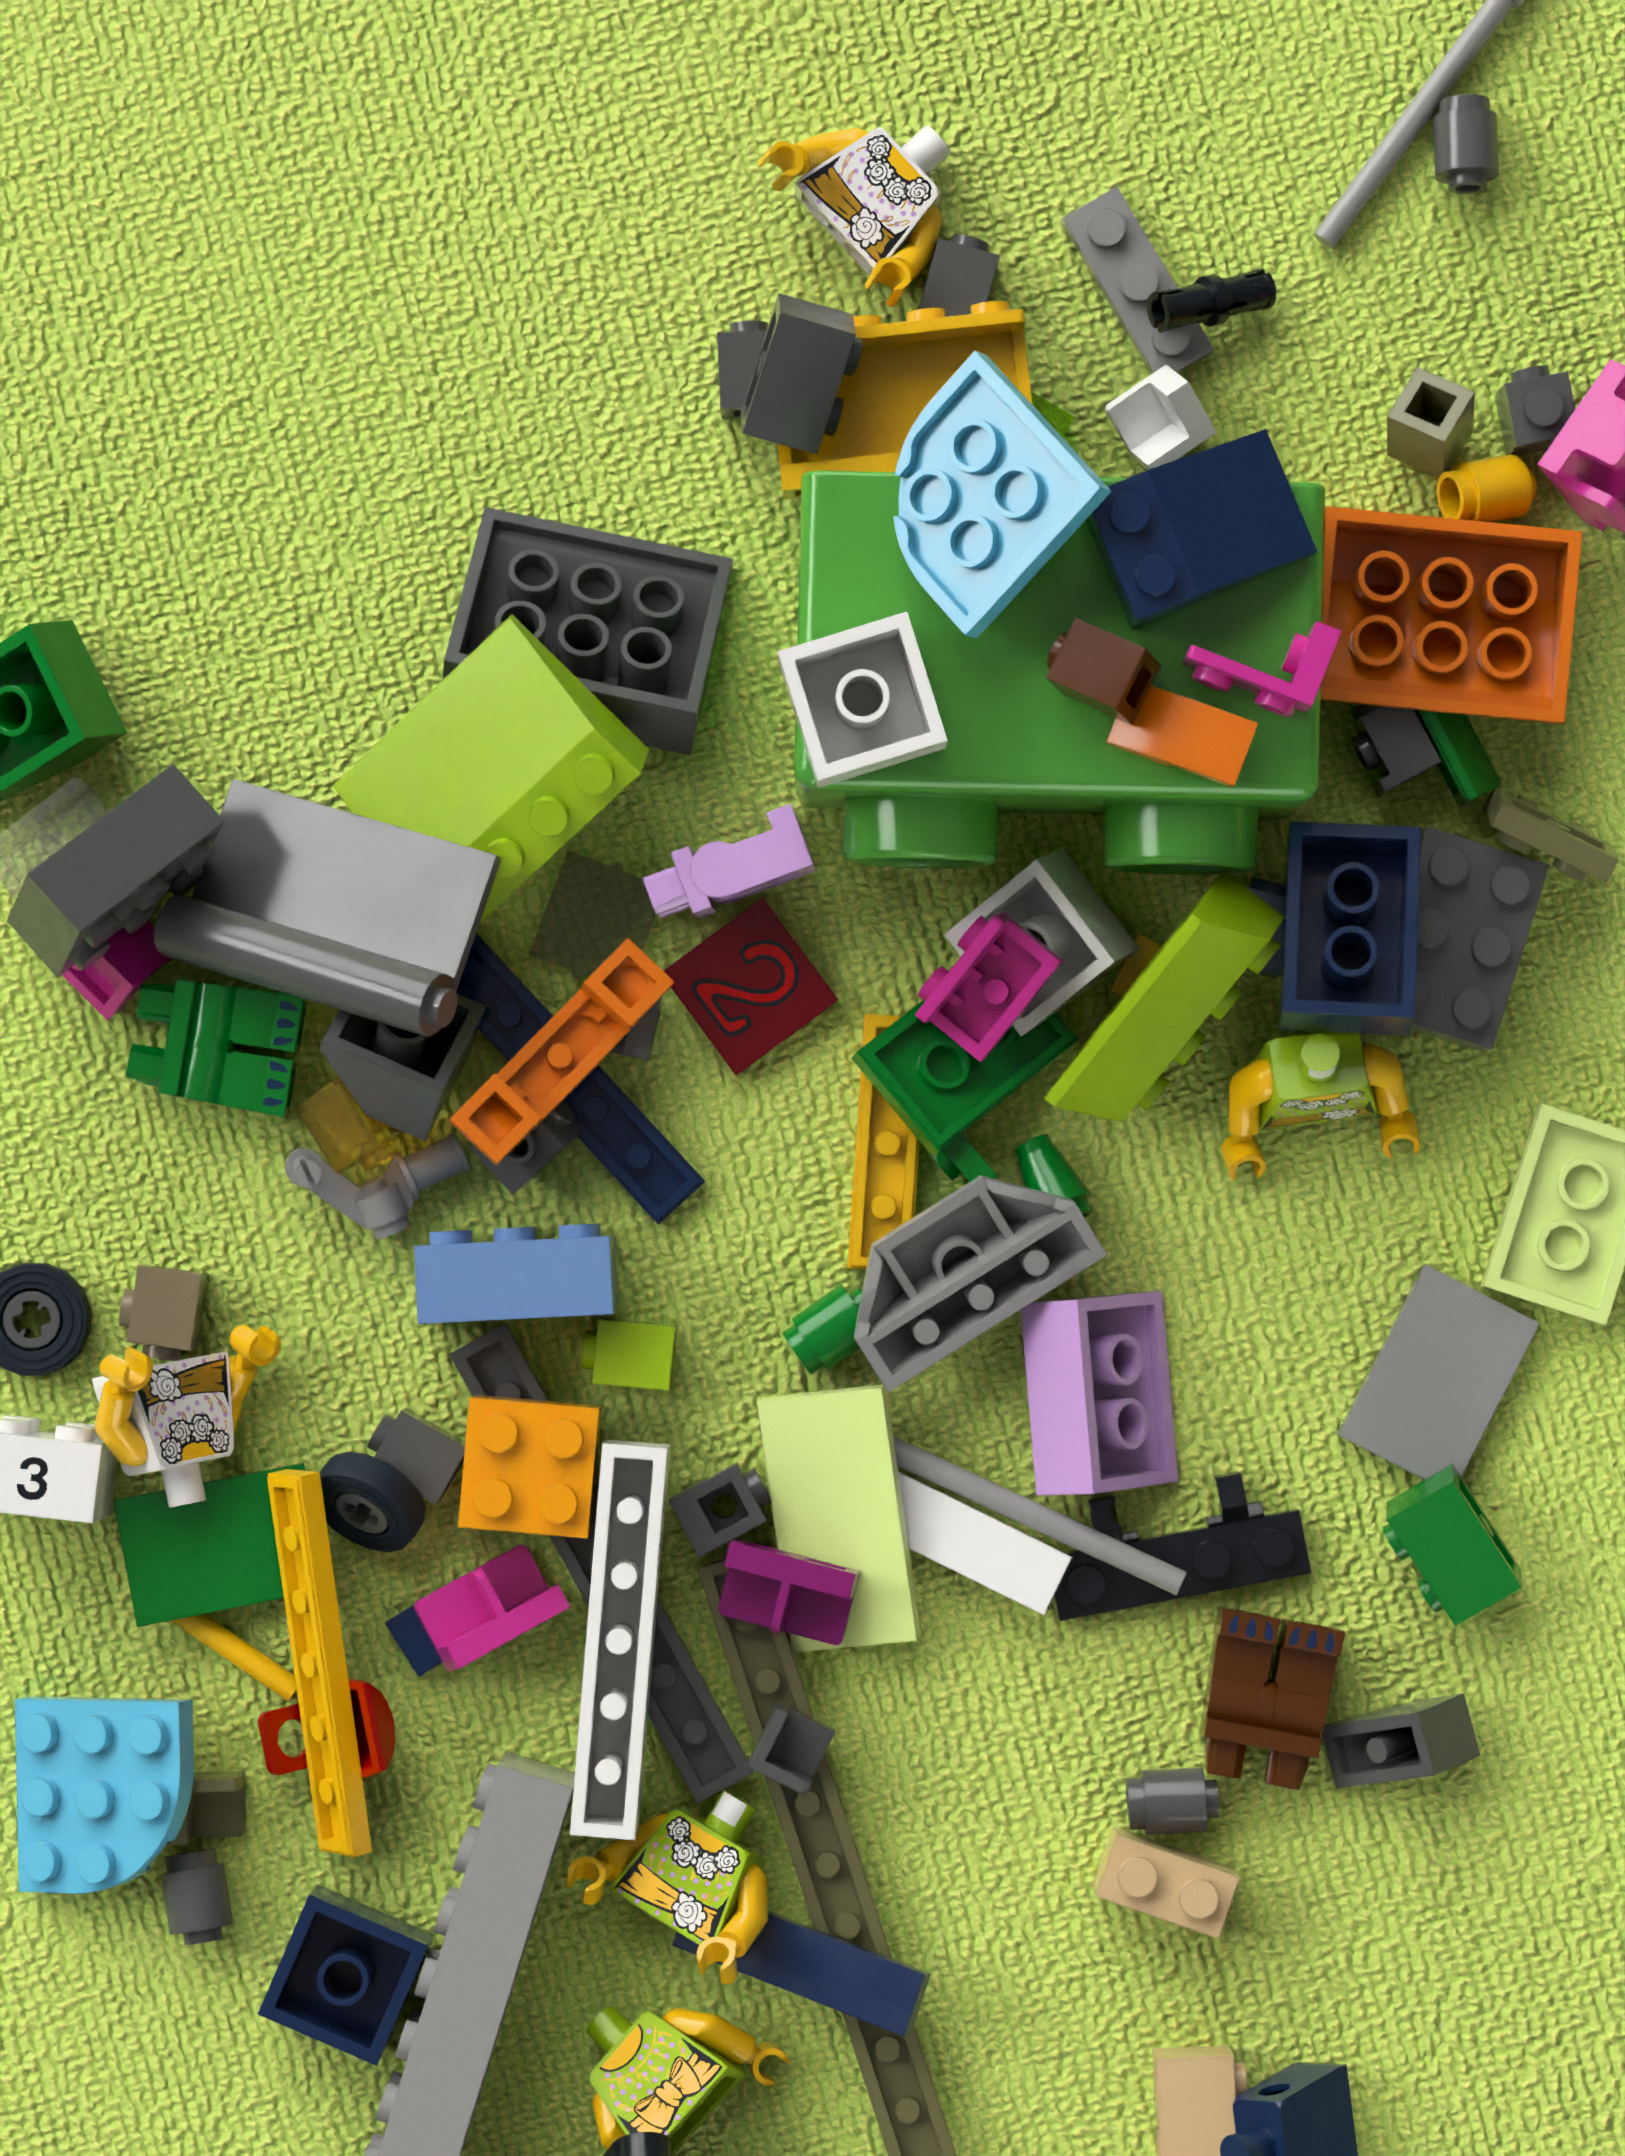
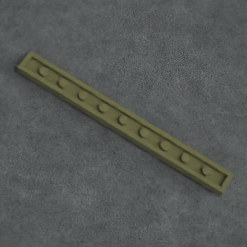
[697,1558,957,2156]

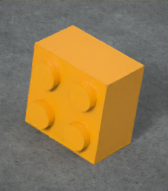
[458,1395,602,1539]

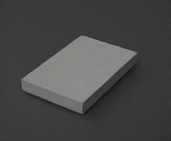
[1337,1264,1540,1480]

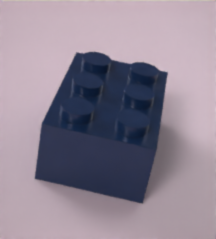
[1279,821,1421,1036]

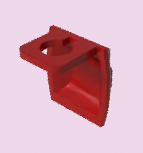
[258,1679,395,1778]

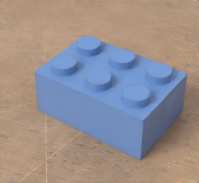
[414,1223,618,1324]

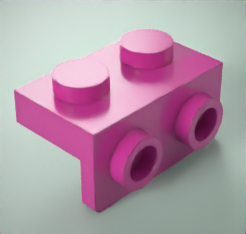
[915,912,1064,1062]

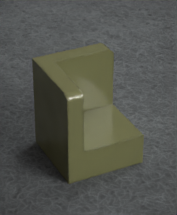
[166,1771,246,1845]

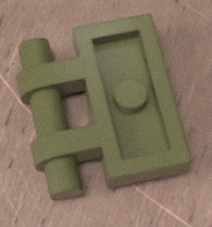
[1483,789,1619,883]

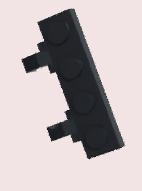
[1054,1471,1311,1621]

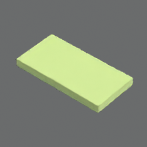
[757,1384,921,1653]

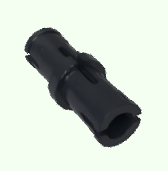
[1147,268,1276,333]

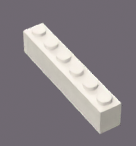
[570,1439,670,1840]

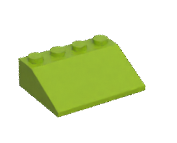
[333,614,650,924]

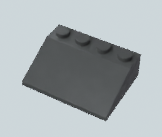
[443,507,733,755]

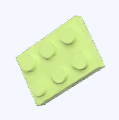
[1481,1104,1625,1326]

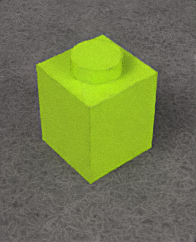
[582,1318,677,1391]

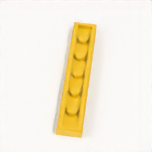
[267,1469,373,1857]

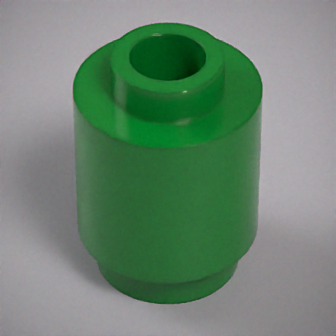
[782,1284,862,1375]

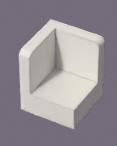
[1105,365,1217,470]

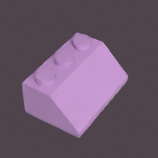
[1021,1291,1179,1496]

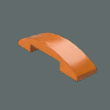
[449,938,674,1166]

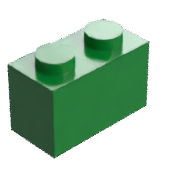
[1383,1463,1522,1626]

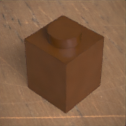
[1046,617,1161,725]

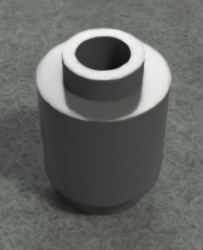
[1433,94,1499,194]
[1126,1767,1219,1835]
[161,1848,234,1945]

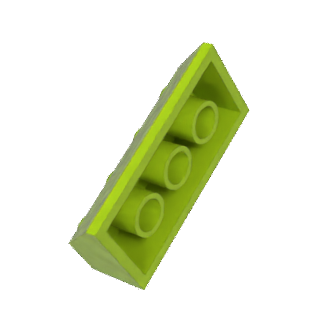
[1044,870,1285,1122]

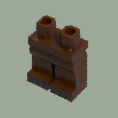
[1199,1606,1345,1790]

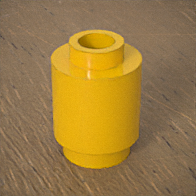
[1436,454,1537,522]

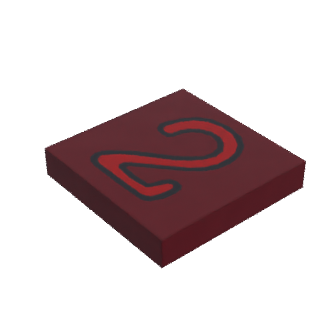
[664,898,839,1076]

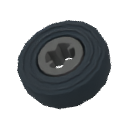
[0,1263,92,1376]
[320,1452,425,1552]

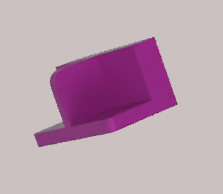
[718,1538,861,1645]

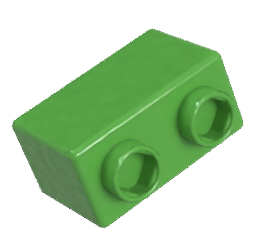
[794,470,1325,875]

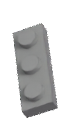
[1061,186,1214,374]

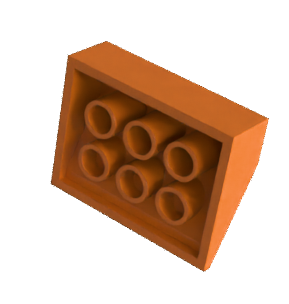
[1321,506,1583,724]

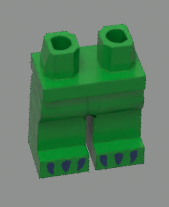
[126,979,308,1118]

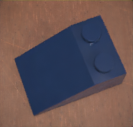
[1086,429,1317,630]

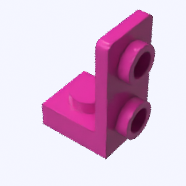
[1182,621,1341,717]

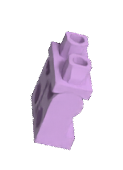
[643,803,817,919]

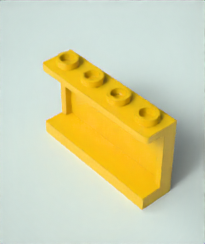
[777,301,1032,500]

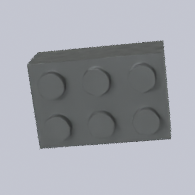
[7,764,225,978]
[1411,826,1549,1052]

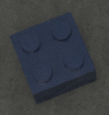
[258,1884,434,2066]

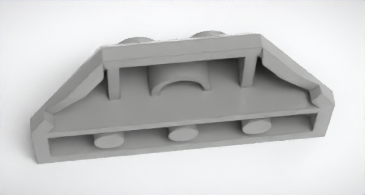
[854,1175,1107,1393]

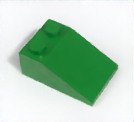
[0,620,127,802]

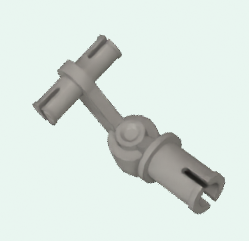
[285,1133,471,1239]

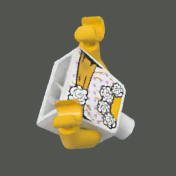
[757,125,951,307]
[92,1325,281,1508]

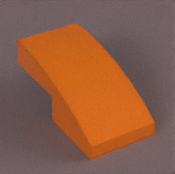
[1106,686,1258,788]

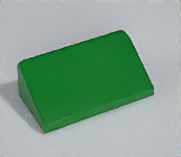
[1414,710,1500,806]

